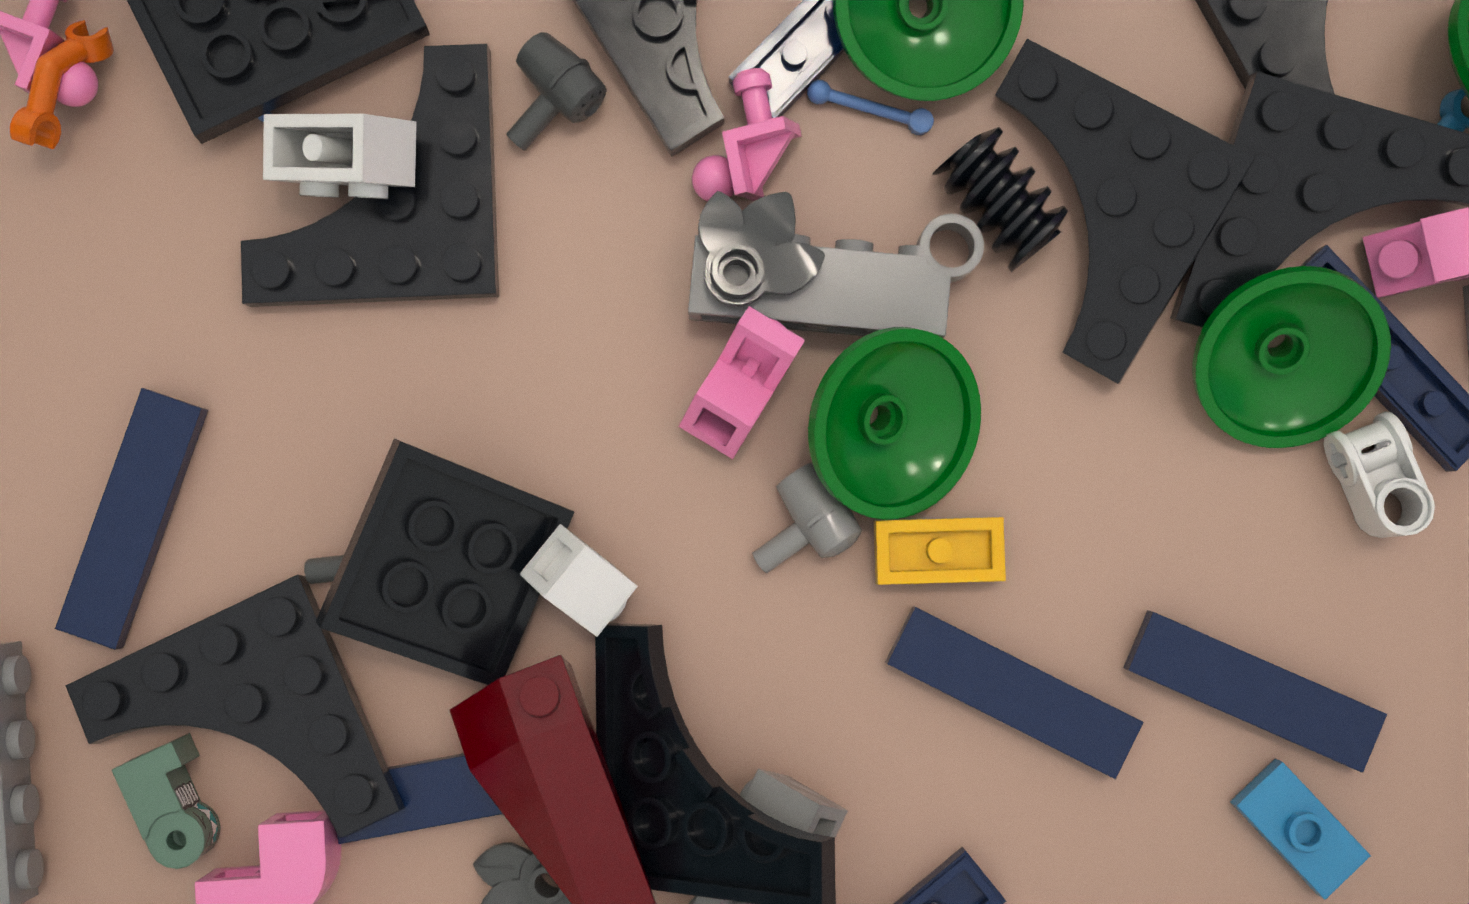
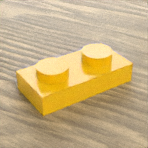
[873,517,1006,585]

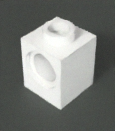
[520,524,638,637]

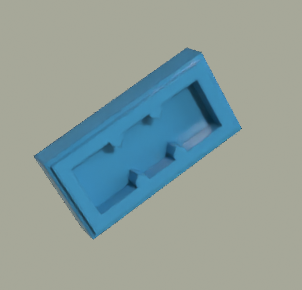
[1230,759,1371,900]

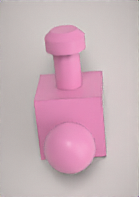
[0,0,98,107]
[692,68,802,202]

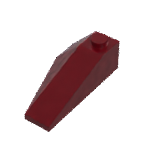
[449,655,657,904]

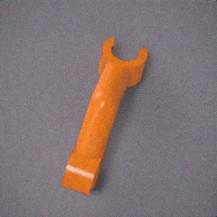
[10,20,114,149]

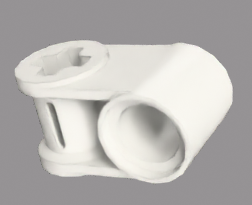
[1324,411,1435,538]

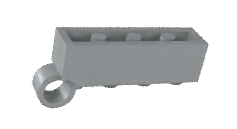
[688,214,984,338]

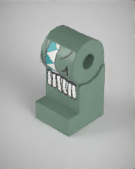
[112,733,221,869]

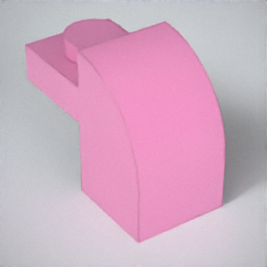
[1362,207,1469,298]
[678,306,805,459]
[195,810,341,904]

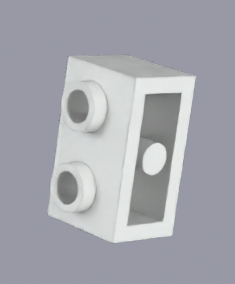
[263,114,416,199]

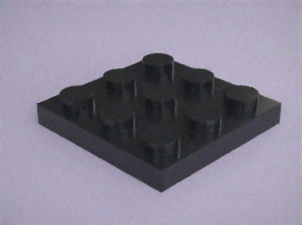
[316,438,574,685]

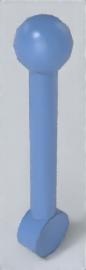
[807,80,934,135]

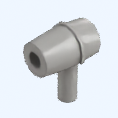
[752,463,862,573]

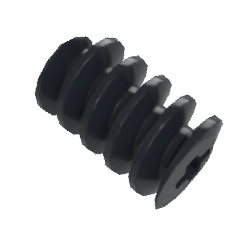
[933,127,1068,272]

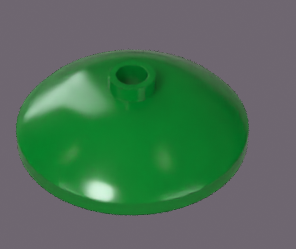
[833,0,1024,101]
[1192,266,1391,448]
[808,327,981,520]

